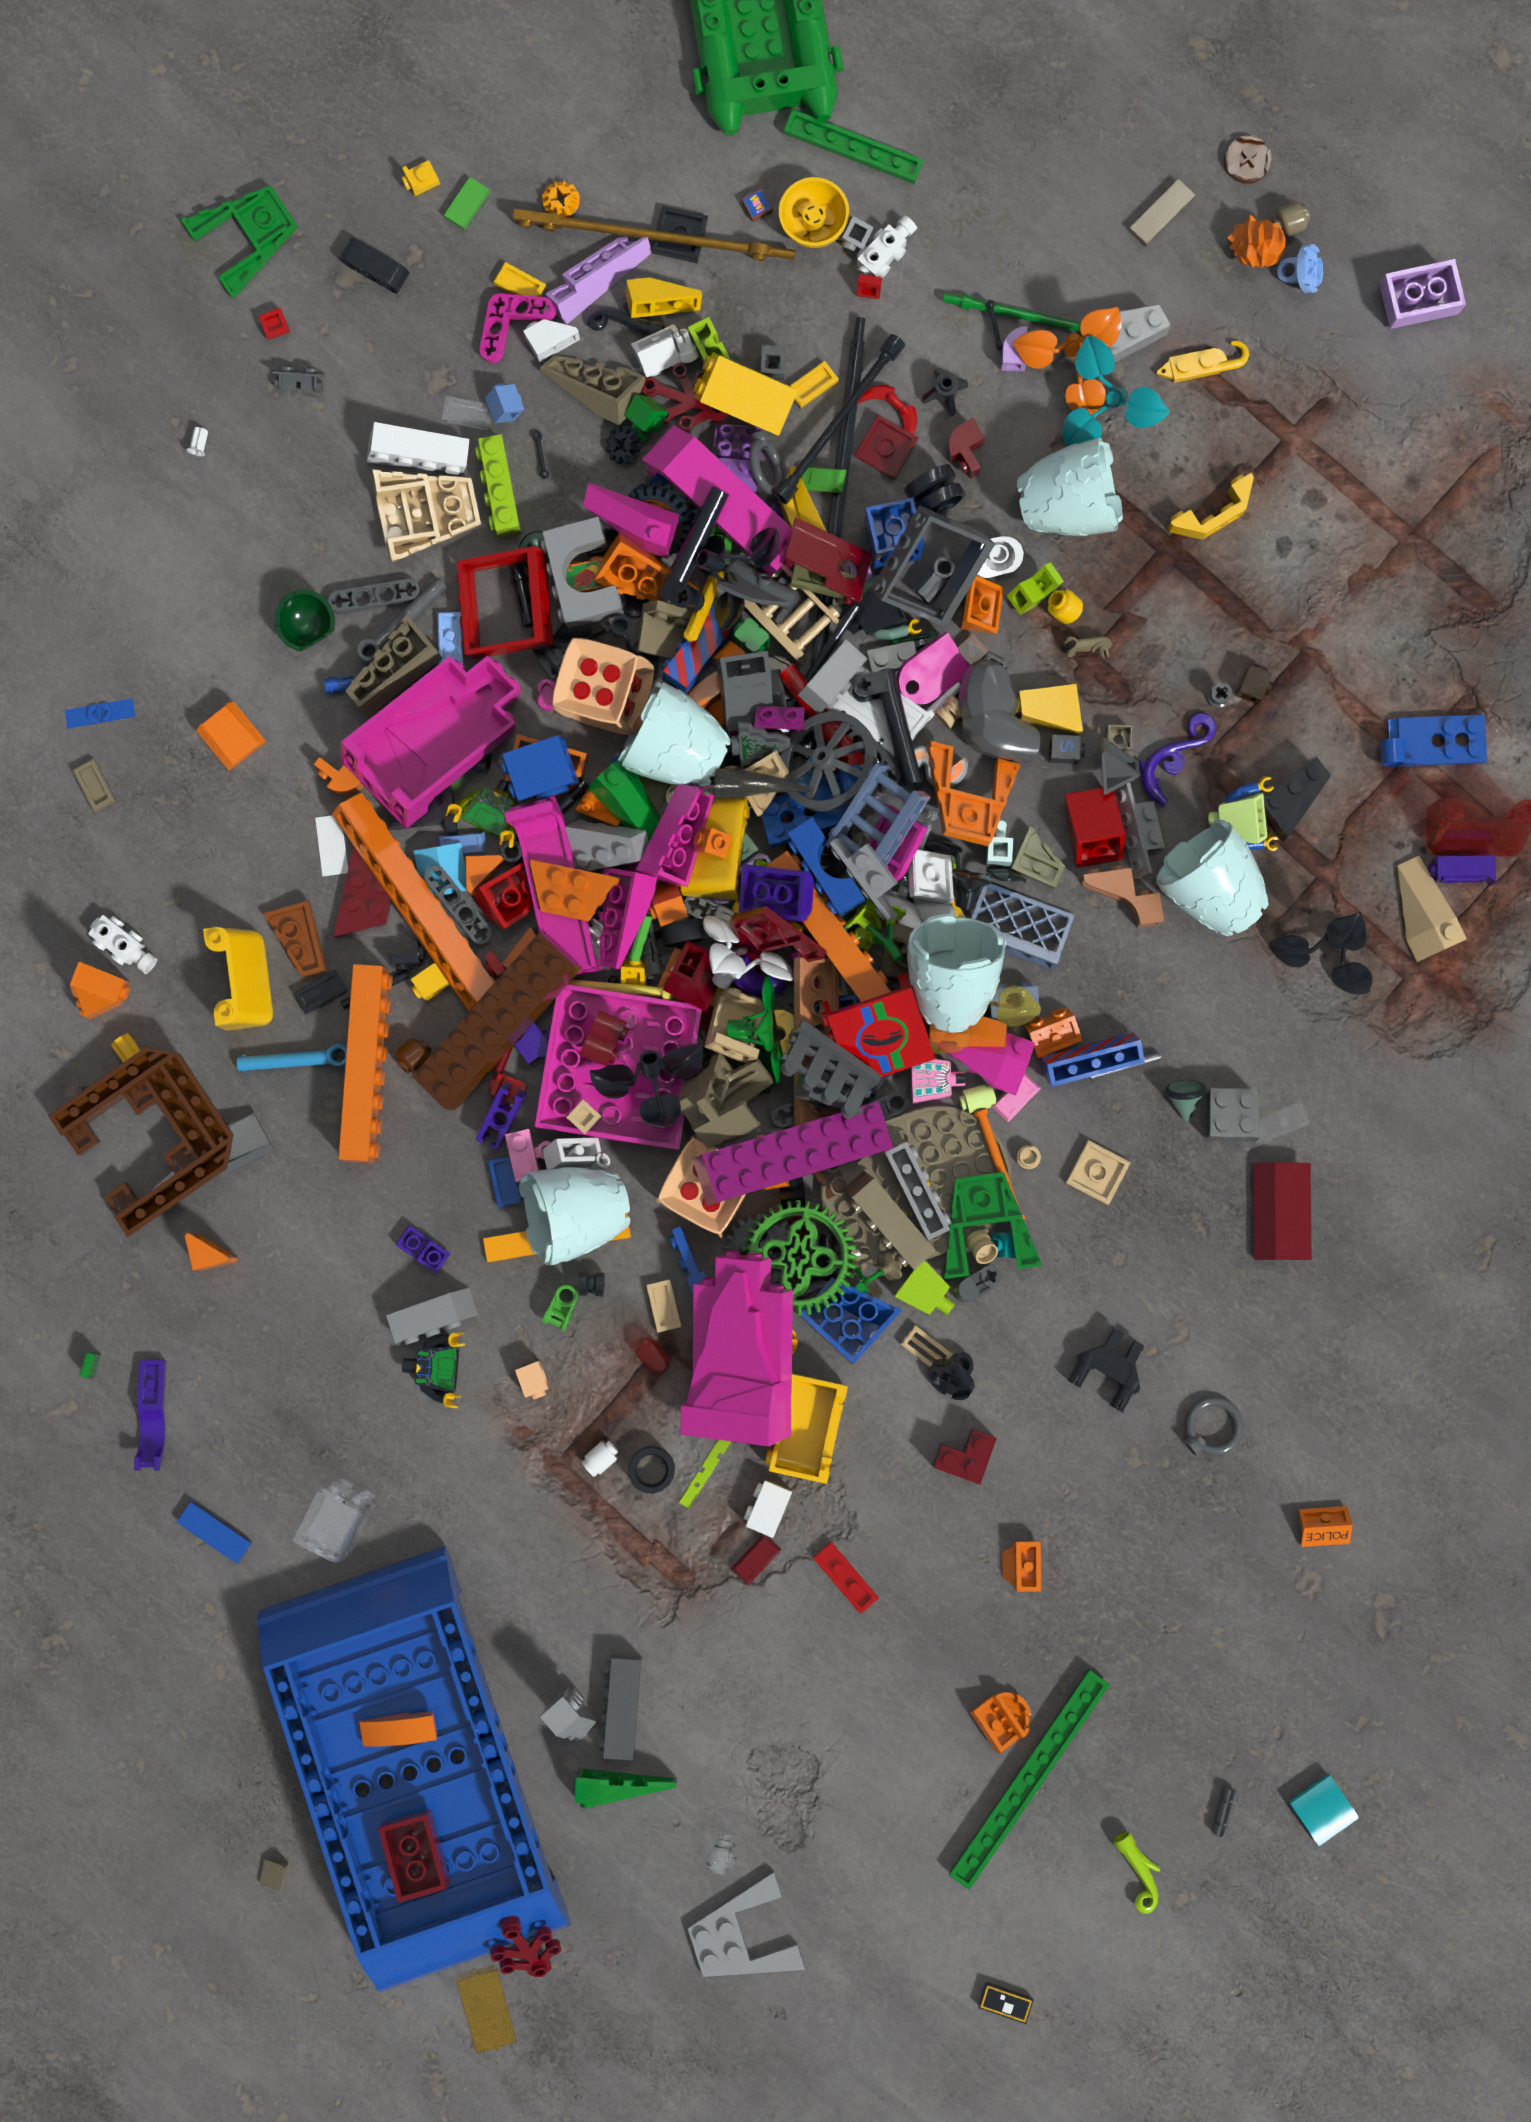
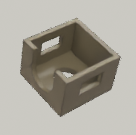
[1106,725,1133,752]

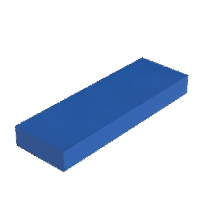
[177,1501,252,1564]

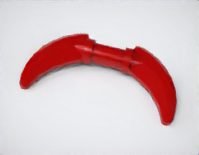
[858,385,917,434]

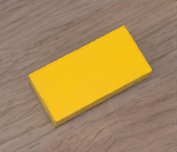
[494,262,547,307]
[790,361,839,409]

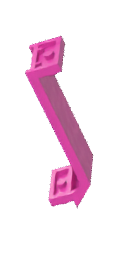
[642,425,792,576]
[505,795,604,977]

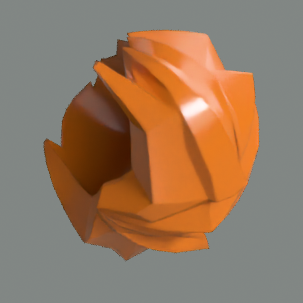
[1227,215,1286,268]

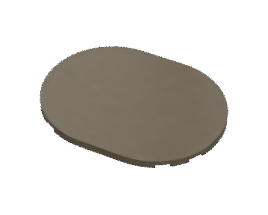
[821,1106,1012,1266]

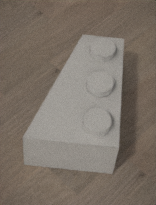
[1109,305,1171,362]
[565,819,649,871]
[386,1288,478,1345]
[540,1686,600,1742]

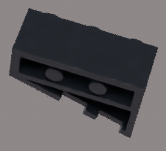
[1263,757,1331,842]

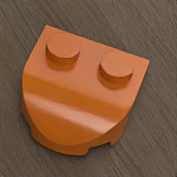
[970,1692,1031,1754]

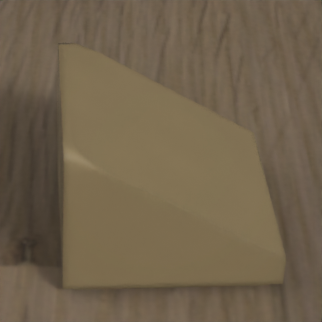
[260,1858,289,1891]

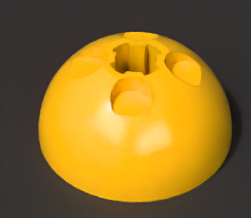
[779,177,849,248]

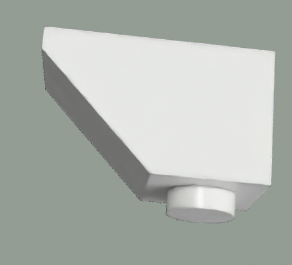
[523,319,580,363]

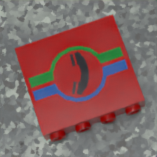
[821,973,935,1078]

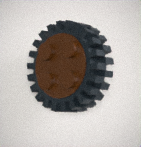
[628,481,695,559]

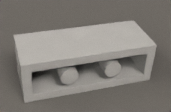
[798,640,867,714]

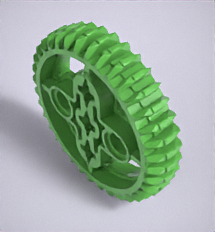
[742,1200,857,1316]

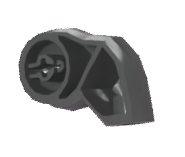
[959,660,1041,763]

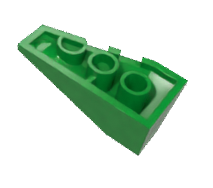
[588,760,661,842]
[575,1768,677,1808]

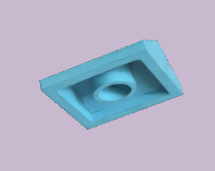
[414,843,467,896]

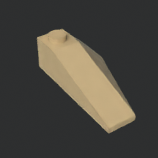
[1396,856,1467,962]

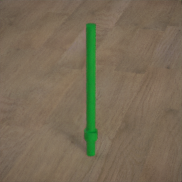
[943,293,1081,332]

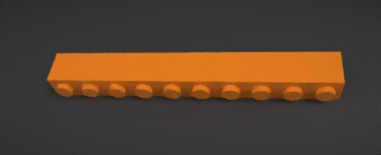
[332,792,495,1011]

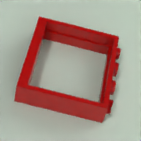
[456,546,553,659]

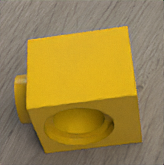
[411,963,451,1001]

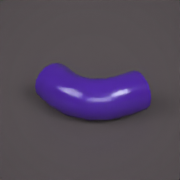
[733,954,786,997]

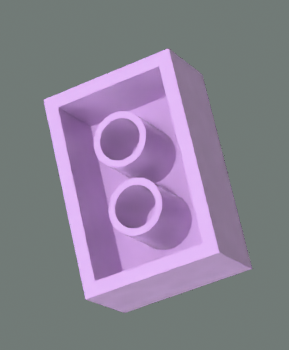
[1379,259,1466,329]

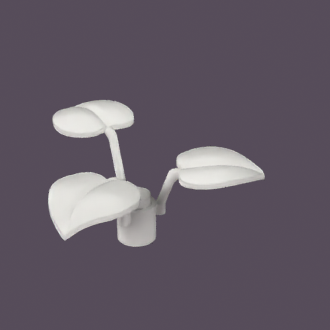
[703,916,794,989]

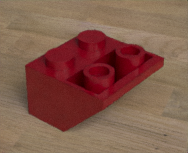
[663,941,718,1012]

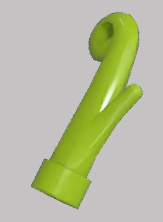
[1113,1831,1160,1914]

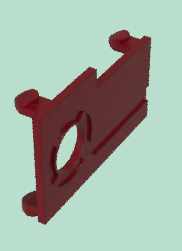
[783,517,873,606]

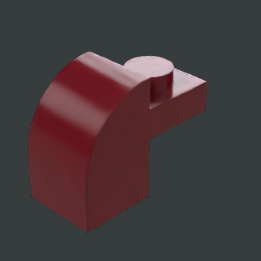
[947,418,985,479]

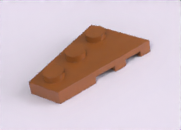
[262,901,327,977]

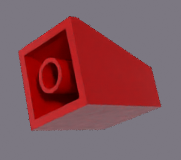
[1064,787,1125,868]

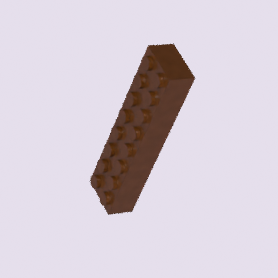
[412,932,582,1111]

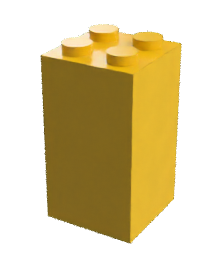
[693,352,798,436]

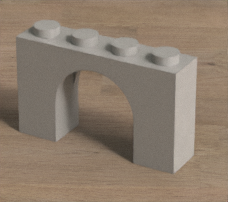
[541,517,624,629]

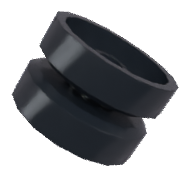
[904,464,966,515]

